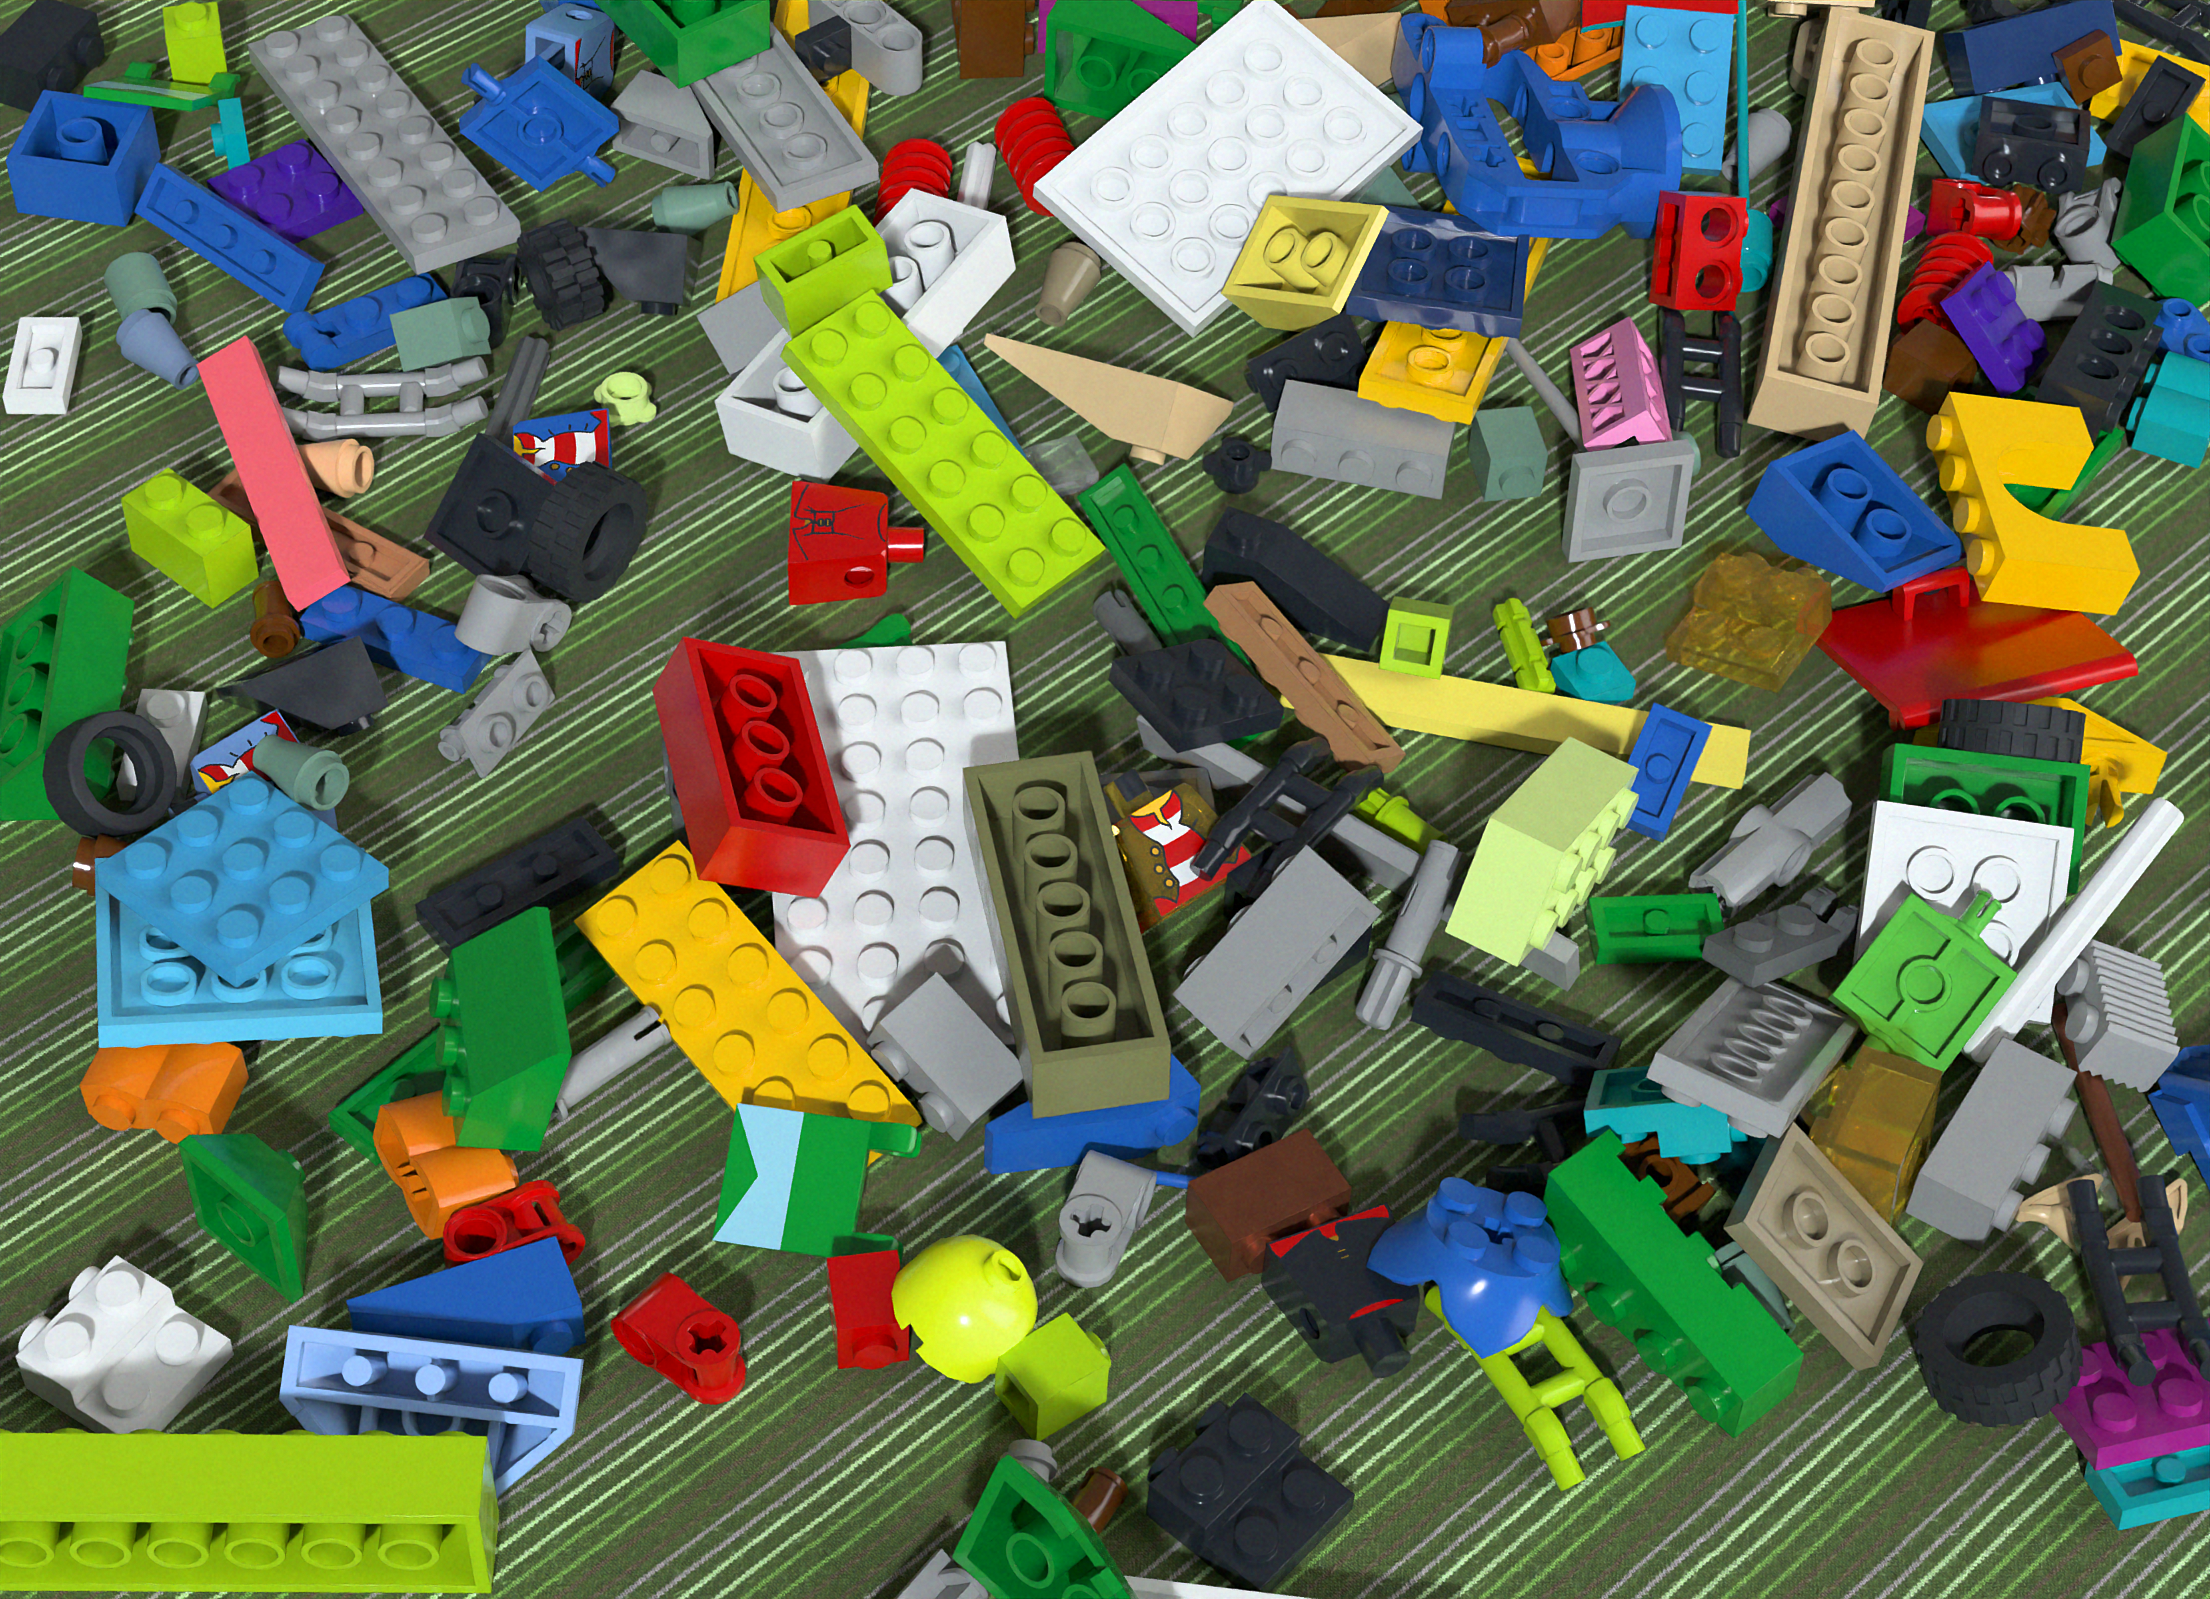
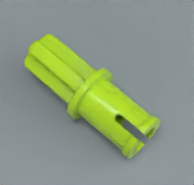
[1332,772,1448,856]

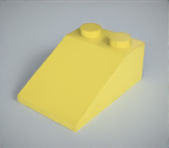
[1221,195,1389,332]

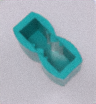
[2126,351,2210,469]

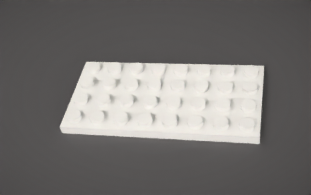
[772,641,1019,1059]

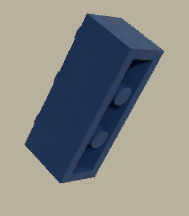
[1943,0,2122,96]

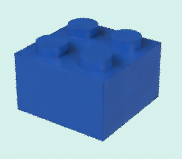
[5,90,161,227]

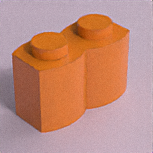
[79,1042,249,1144]
[372,1090,519,1240]

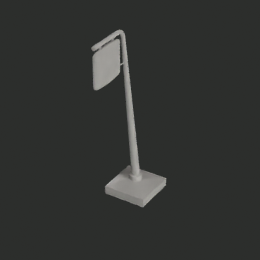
[1344,298,1695,563]

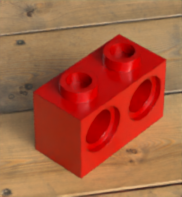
[1649,190,1749,311]

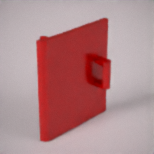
[1799,565,2138,732]

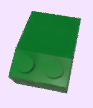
[1044,0,1198,120]

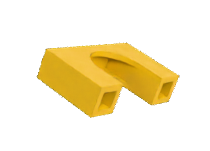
[1926,392,2140,615]

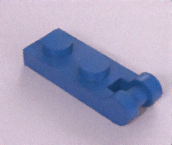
[282,272,449,373]

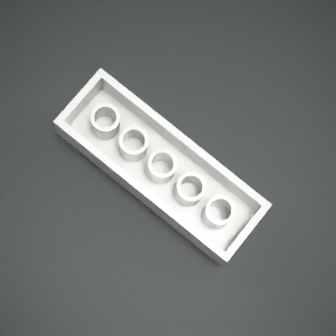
[715,188,1016,485]

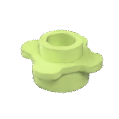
[594,372,657,427]

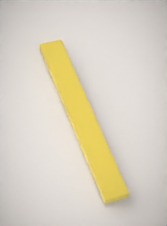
[1256,652,1751,790]

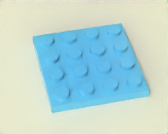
[95,848,383,1048]

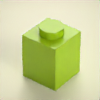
[162,2,228,87]
[1379,596,1454,680]
[995,1312,1111,1441]

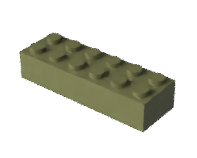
[962,751,1171,1119]

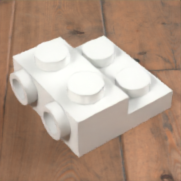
[16,1255,234,1434]

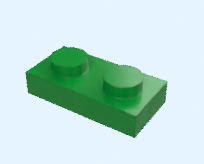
[1585,893,1725,965]

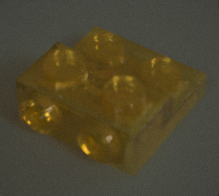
[1666,552,1832,693]

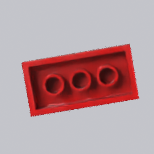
[652,636,851,899]

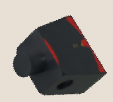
[1261,1202,1420,1378]

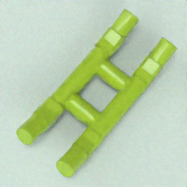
[1425,1285,1646,1492]

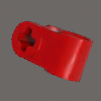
[1926,179,2022,241]
[443,1180,586,1270]
[610,1271,747,1405]

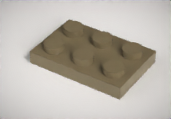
[1723,1121,1924,1371]

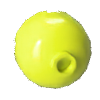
[891,1234,1038,1384]

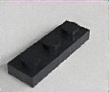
[415,816,620,958]
[1410,969,1622,1090]

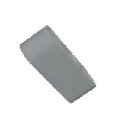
[808,0,922,96]

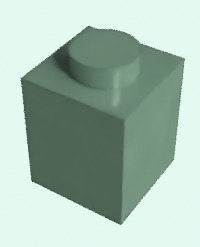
[389,297,491,372]
[1468,406,1548,502]

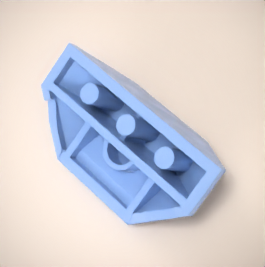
[279,1325,584,1498]

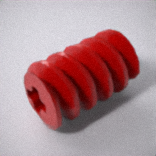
[994,97,1075,217]
[872,138,952,228]
[1897,232,1994,339]

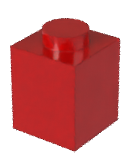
[826,1250,909,1370]

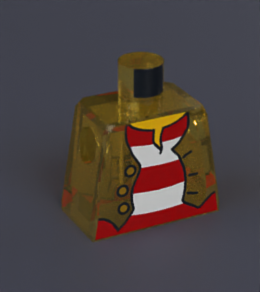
[1103,768,1253,935]

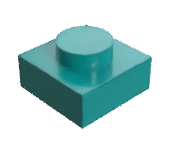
[210,97,250,170]
[1550,641,1636,705]

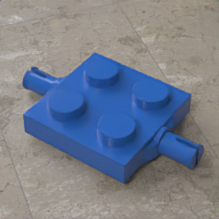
[459,54,619,193]

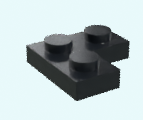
[2104,55,2206,165]

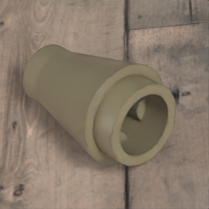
[1035,242,1101,327]

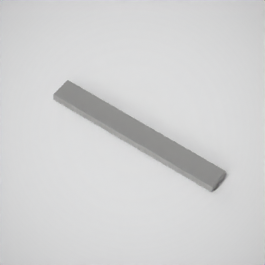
[1136,715,1580,992]

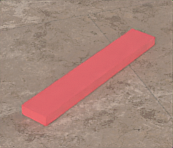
[196,335,351,612]

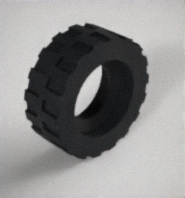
[527,461,648,604]
[1937,699,2086,764]
[1914,1271,2083,1427]

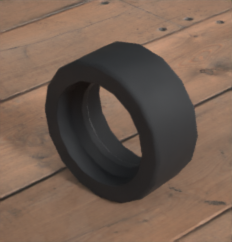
[42,710,177,839]

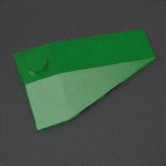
[952,1454,1138,1599]

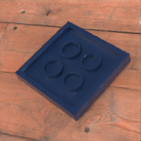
[1346,202,1530,339]

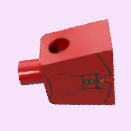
[788,481,924,605]

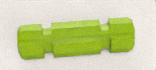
[1492,598,1556,695]

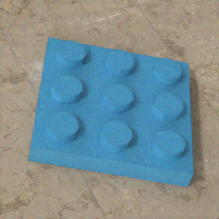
[97,770,389,988]

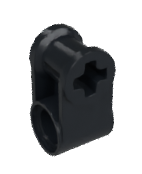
[450,254,521,350]

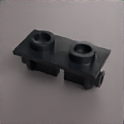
[1244,309,1369,413]
[1196,1046,1311,1170]

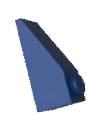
[984,1053,1201,1175]
[346,1236,586,1355]

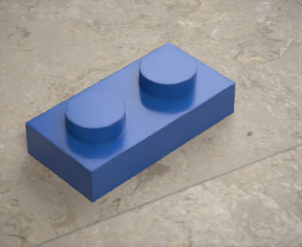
[1625,702,1713,843]

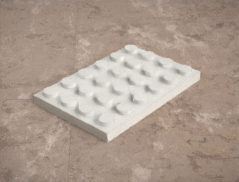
[1033,0,1423,338]

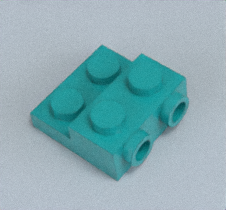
[1584,1066,1748,1164]

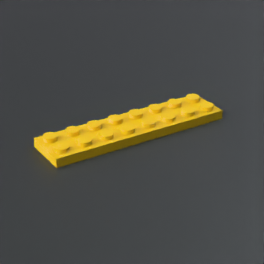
[1357,156,1554,425]

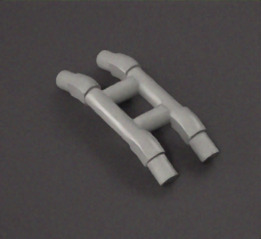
[274,356,489,443]

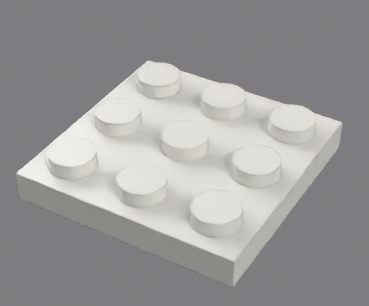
[1853,800,2074,1025]

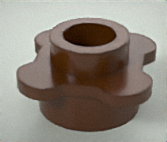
[1539,606,1611,653]

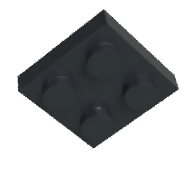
[423,432,557,580]
[1108,637,1285,753]

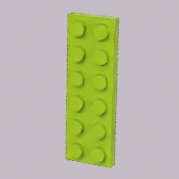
[780,289,1106,620]

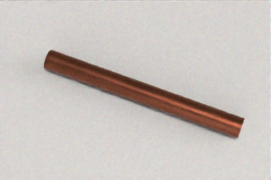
[2051,1003,2141,1223]

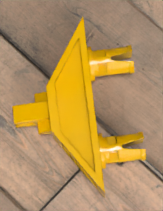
[1912,697,2168,828]

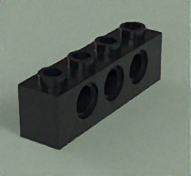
[2034,280,2165,446]

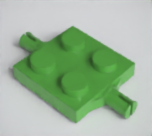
[1828,890,2019,1083]

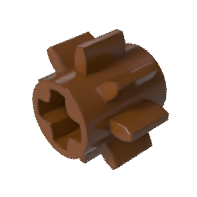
[1993,184,2057,255]

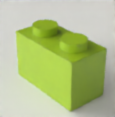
[753,204,893,339]
[121,467,259,609]

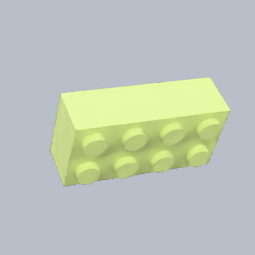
[1445,736,1639,967]

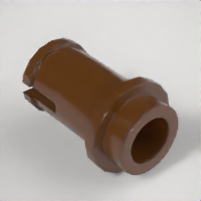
[1474,15,1529,69]
[249,580,300,658]
[1069,1466,1129,1538]

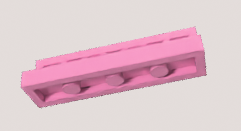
[1570,316,1673,452]

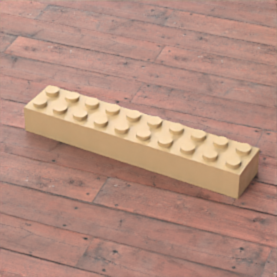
[1747,6,1935,442]

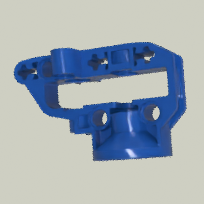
[1391,13,1683,240]

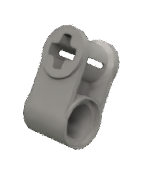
[2054,177,2124,271]
[454,574,571,656]
[1055,1150,1157,1288]

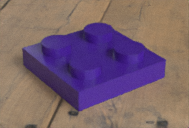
[207,139,364,244]
[1940,260,2050,398]

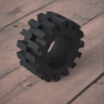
[517,218,604,332]

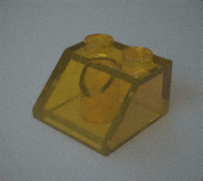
[1808,1045,1943,1231]

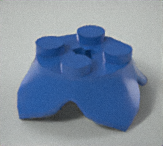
[1366,1177,1574,1359]

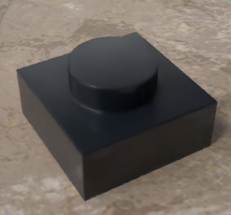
[795,15,852,85]

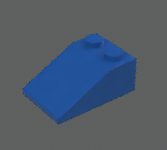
[1745,430,1967,594]

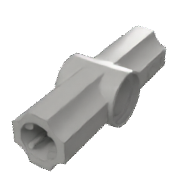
[1688,772,1853,919]

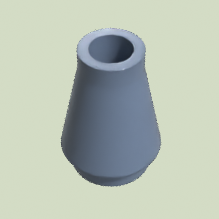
[116,309,200,390]

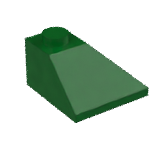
[178,1134,309,1304]

